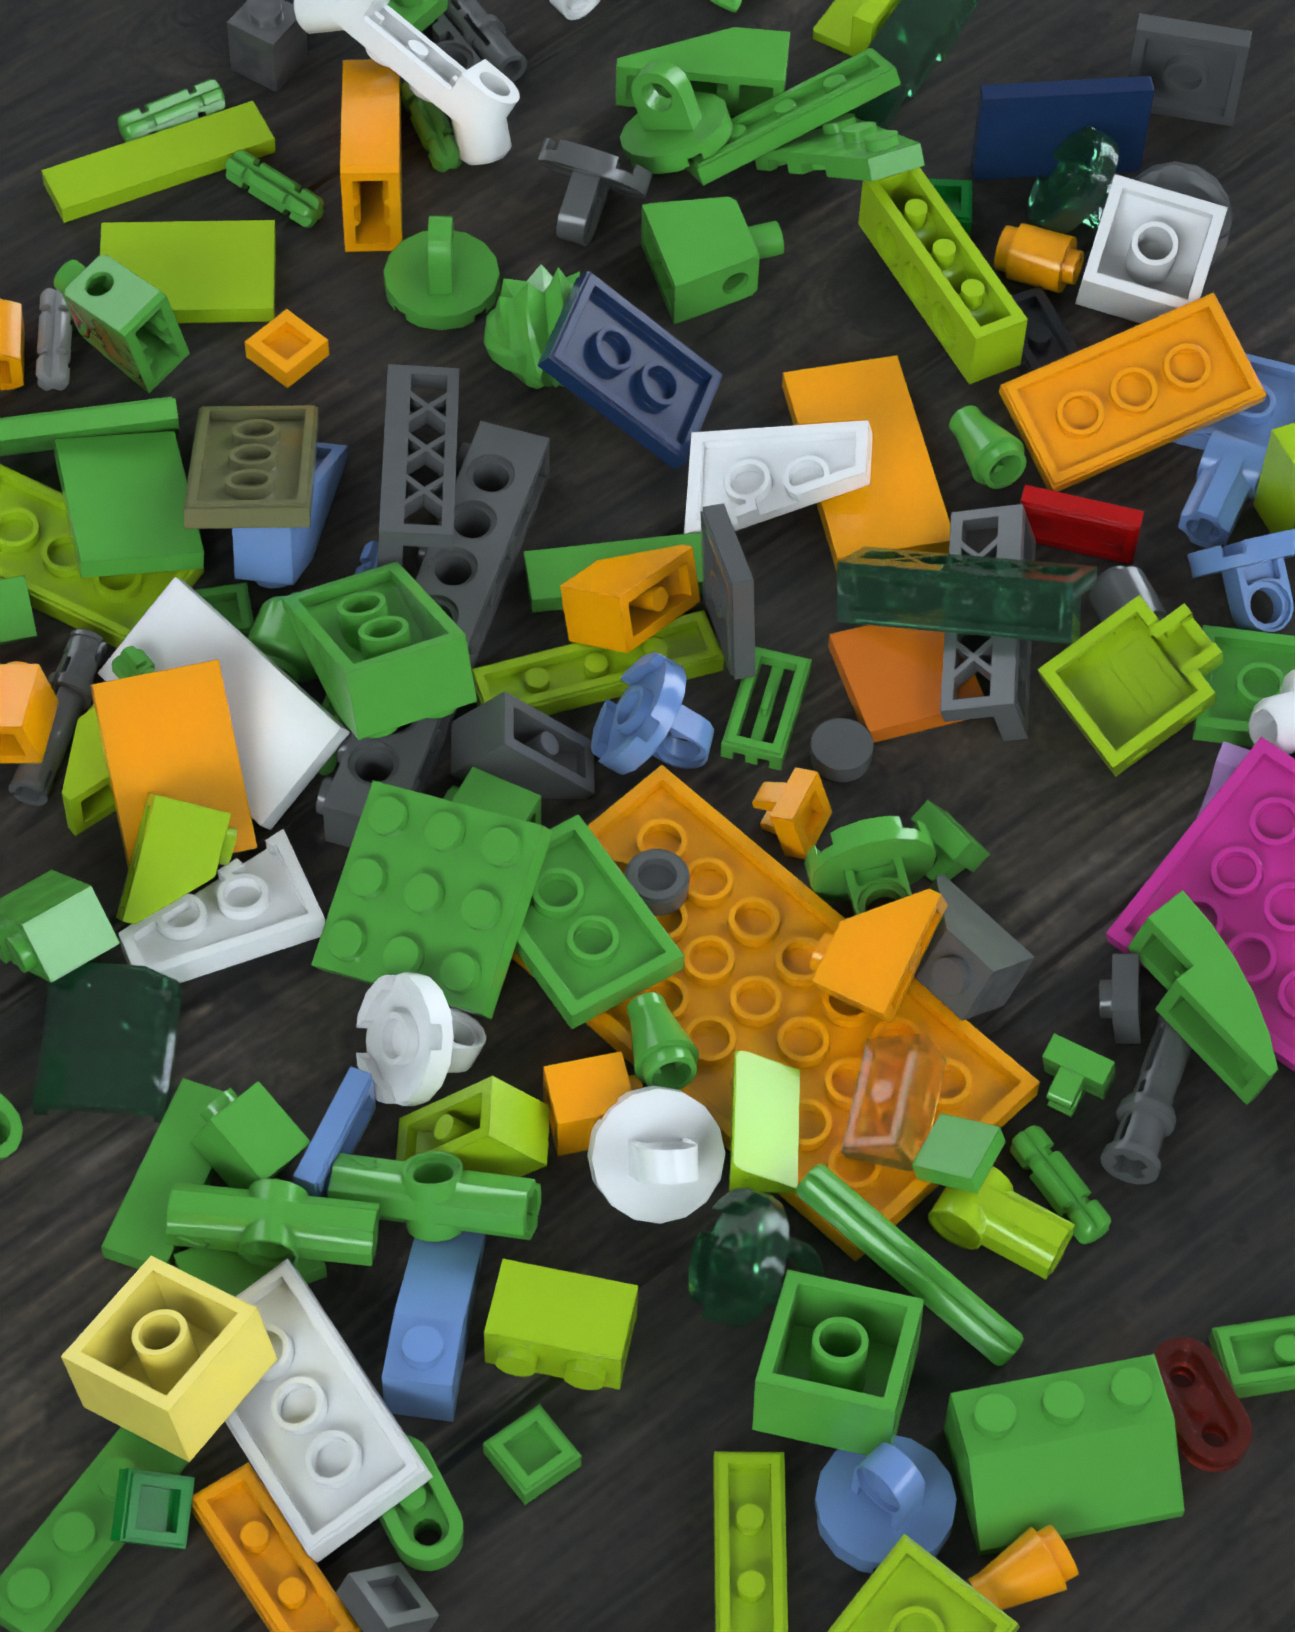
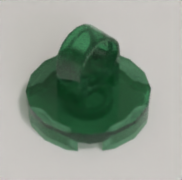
[1027,126,1119,234]
[689,1188,824,1327]

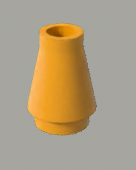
[967,1524,1079,1610]

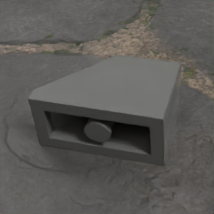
[451,691,595,799]
[915,874,1035,1021]

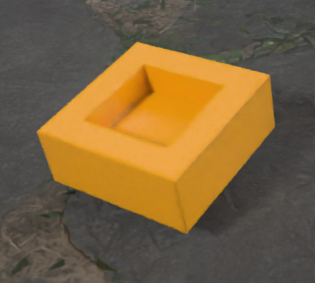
[245,309,329,388]

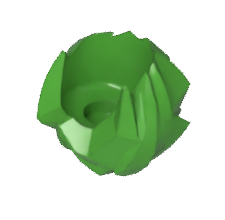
[483,264,580,389]

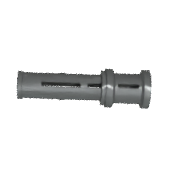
[1100,1014,1192,1184]

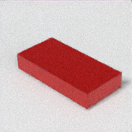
[1020,485,1144,564]

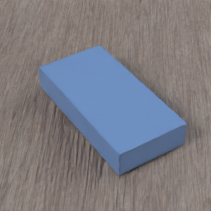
[293,1066,376,1198]

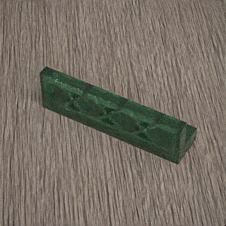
[837,547,1097,644]

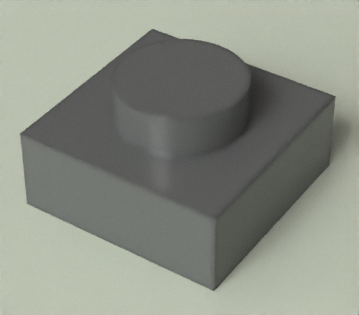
[1099,954,1142,1044]
[336,1562,440,1632]

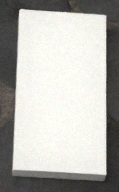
[98,577,350,830]
[225,1259,433,1563]

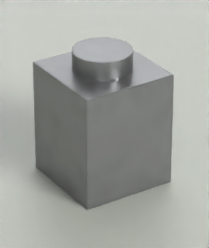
[227,0,309,92]

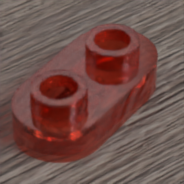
[1153,1337,1252,1472]

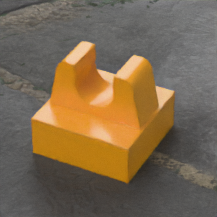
[752,767,832,860]

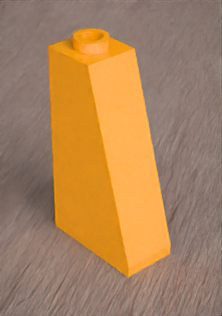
[340,59,402,252]

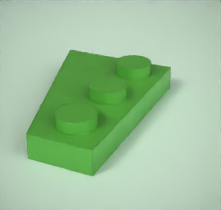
[755,113,925,181]

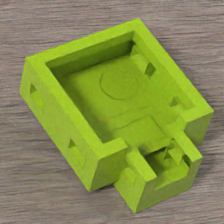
[1038,595,1224,777]

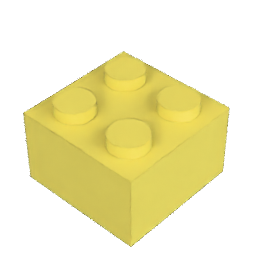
[61,1256,277,1462]

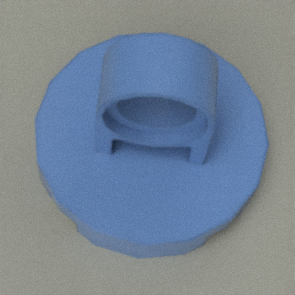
[1187,529,1295,633]
[591,652,714,775]
[814,1436,957,1574]

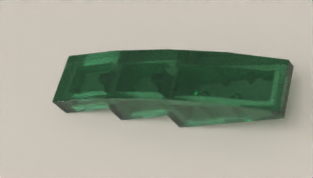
[846,0,979,130]

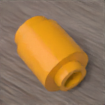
[994,223,1084,293]

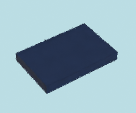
[970,76,1154,180]
[537,270,723,470]

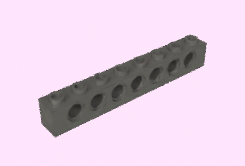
[316,421,550,847]

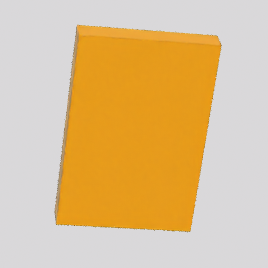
[90,659,257,869]

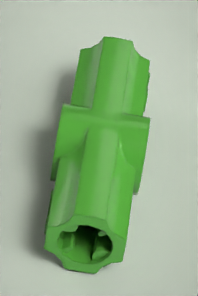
[328,1151,541,1242]
[165,1179,380,1269]

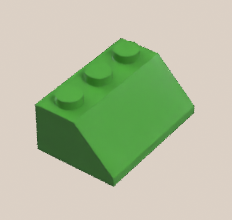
[943,1354,1185,1556]

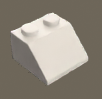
[1075,174,1228,324]

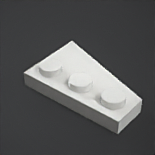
[684,420,873,534]
[118,829,325,996]

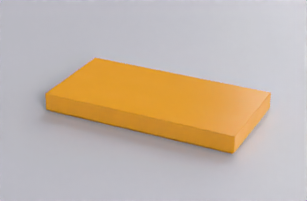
[999,292,1267,492]
[782,355,951,571]

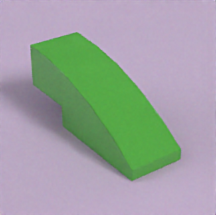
[1127,890,1278,1105]

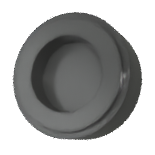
[810,718,874,782]
[624,849,689,916]

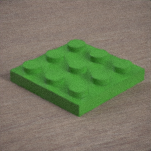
[311,780,553,1019]

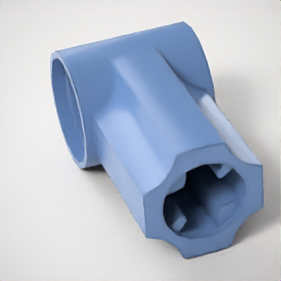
[1178,430,1267,548]

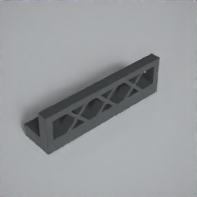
[377,364,460,567]
[940,504,1036,741]

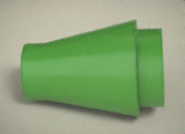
[949,405,1027,489]
[627,992,699,1090]

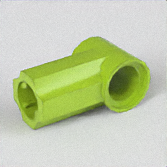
[928,1166,1075,1279]

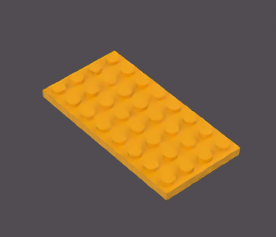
[512,765,1040,1262]

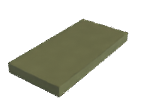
[183,405,319,529]

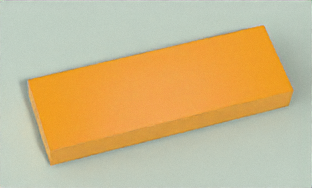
[191,1462,361,1632]

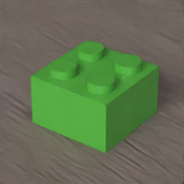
[752,1270,924,1455]

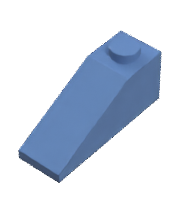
[232,442,348,588]
[382,1231,486,1422]

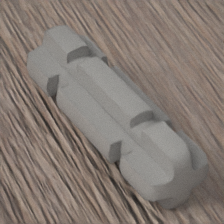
[36,288,72,391]

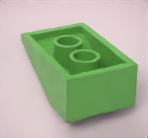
[282,561,477,740]

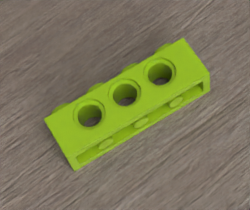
[858,167,1028,385]

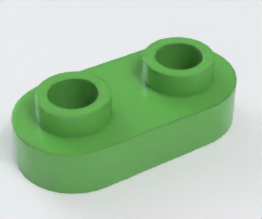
[379,1435,464,1571]

